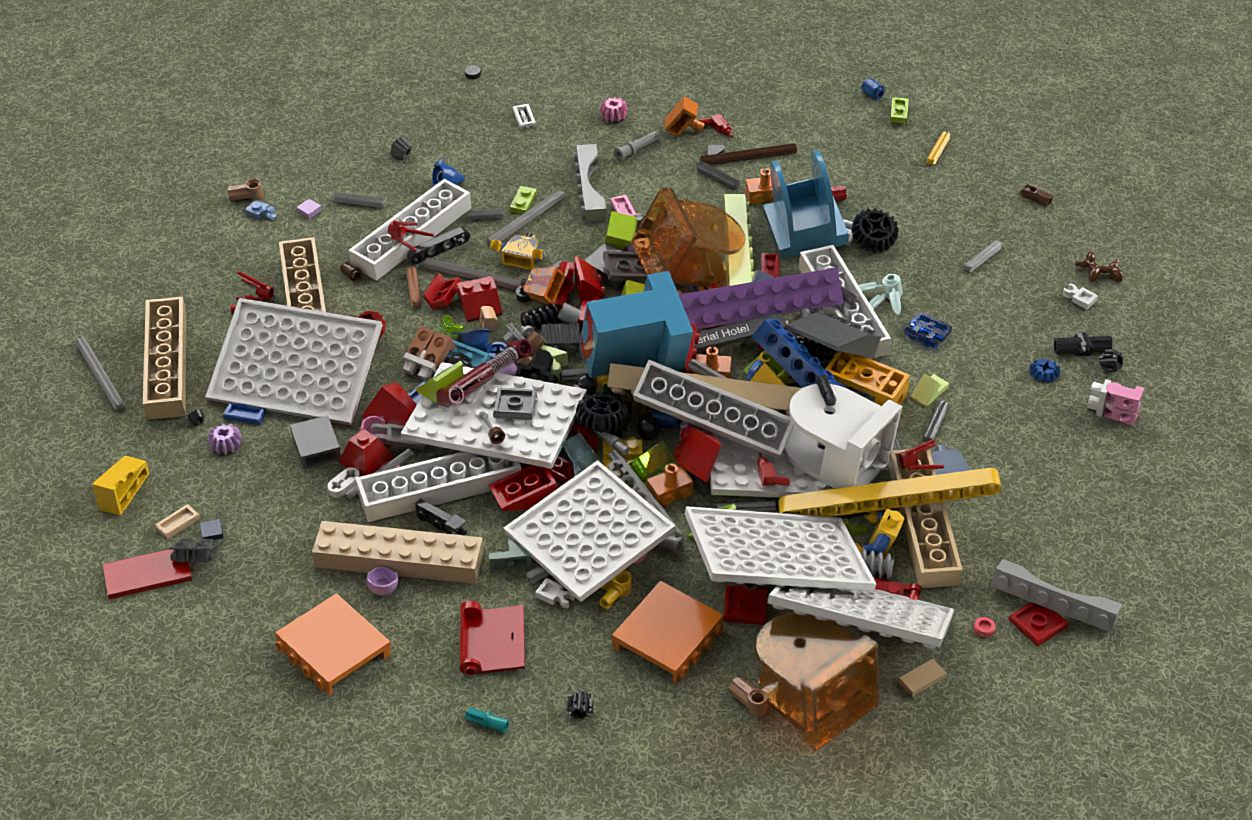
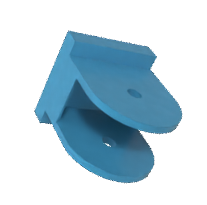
[763,150,849,259]

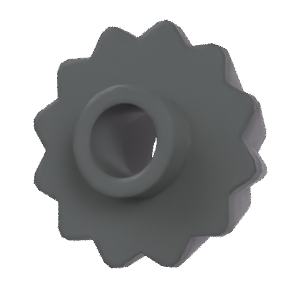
[390,136,412,159]

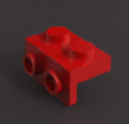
[423,273,462,309]

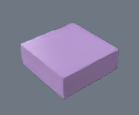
[297,199,322,219]

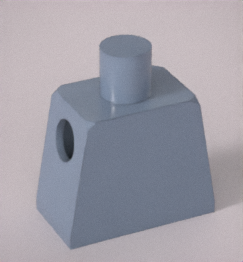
[931,445,971,475]

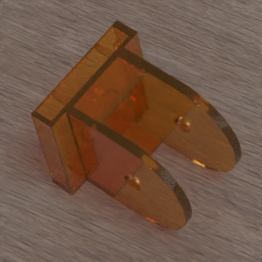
[631,187,746,287]
[756,612,879,752]

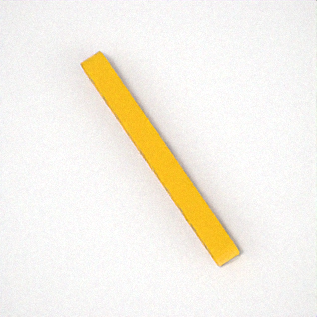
[778,468,1002,517]

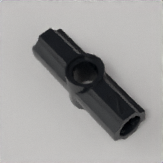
[1053,332,1113,357]

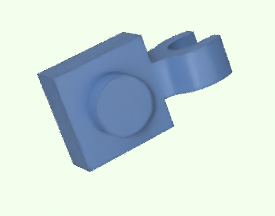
[245,200,277,221]

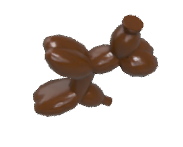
[1075,252,1124,282]

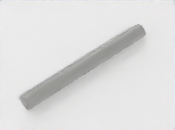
[345,448,414,500]

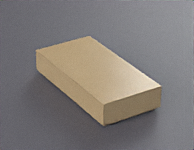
[155,504,200,540]
[899,659,947,697]

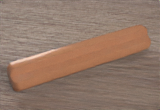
[406,267,421,308]

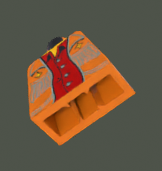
[521,266,566,304]

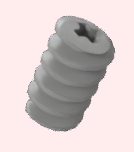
[857,548,895,580]

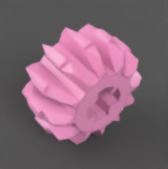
[600,97,628,123]

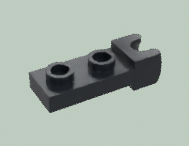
[415,499,467,536]

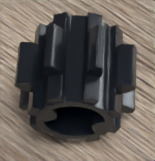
[1099,349,1124,372]
[567,690,594,720]

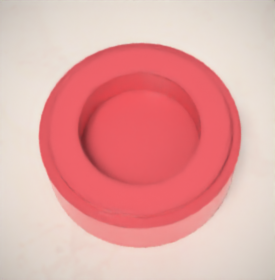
[973,617,996,638]

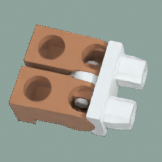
[403,325,456,381]

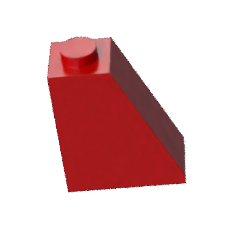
[361,382,417,426]
[339,429,395,477]

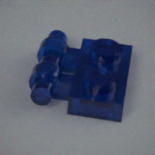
[904,311,952,349]

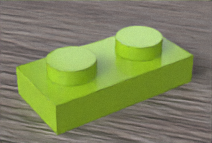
[890,97,909,124]
[510,186,537,214]

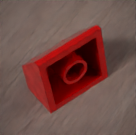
[574,256,605,305]
[457,276,502,322]

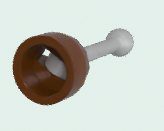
[479,411,506,444]

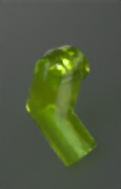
[441,315,464,333]
[841,518,867,536]

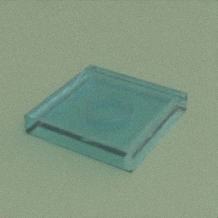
[561,433,603,472]

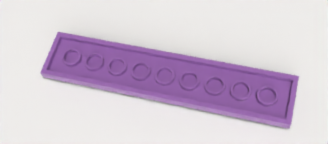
[679,267,844,329]

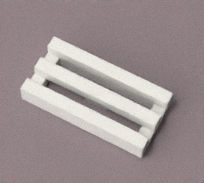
[513,104,536,130]

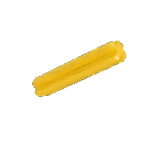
[927,131,950,166]

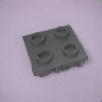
[169,538,219,563]

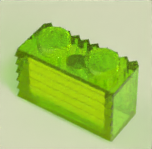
[629,441,675,482]

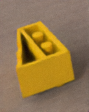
[92,456,149,516]

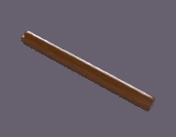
[700,143,797,165]

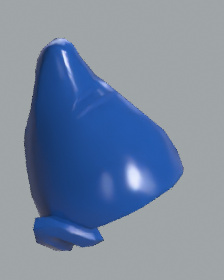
[432,158,465,186]

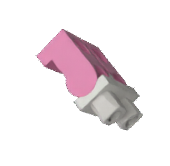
[1087,379,1144,426]

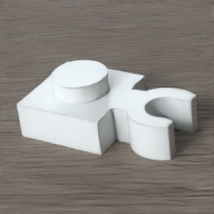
[1063,283,1098,310]
[535,578,575,608]

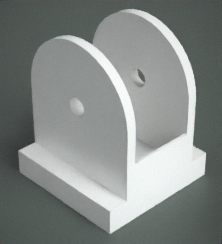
[783,384,902,489]

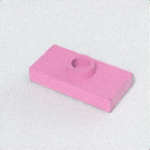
[610,195,637,217]

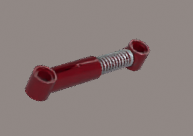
[437,339,532,407]

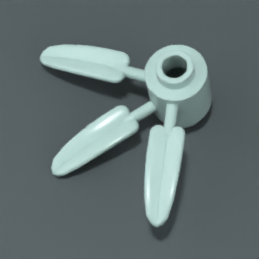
[858,274,903,315]

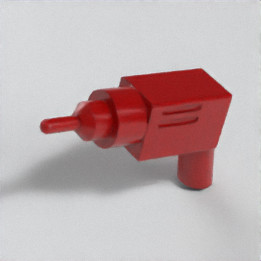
[699,114,734,138]
[757,453,790,486]

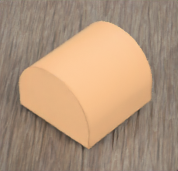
[480,306,499,330]

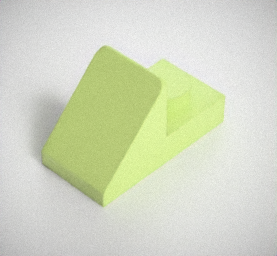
[540,345,568,381]
[910,374,949,407]

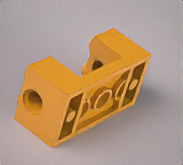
[825,351,910,406]

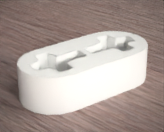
[328,467,360,498]

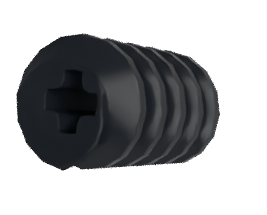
[520,303,562,330]
[796,334,835,363]

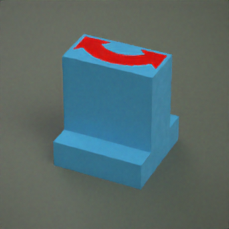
[579,271,693,378]

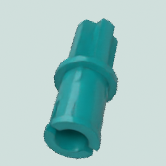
[465,708,509,733]

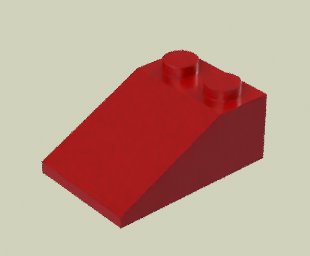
[673,423,722,482]
[489,465,558,511]

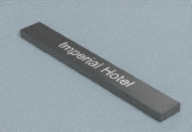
[694,312,787,352]

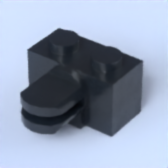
[515,350,559,384]

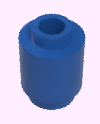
[861,78,885,100]
[653,409,681,428]

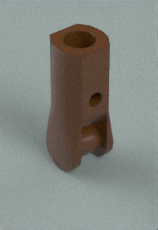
[1020,184,1053,207]

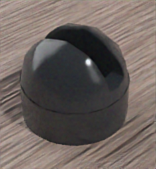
[187,409,204,425]

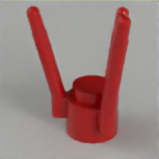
[388,220,434,252]
[237,271,274,302]
[898,439,944,471]

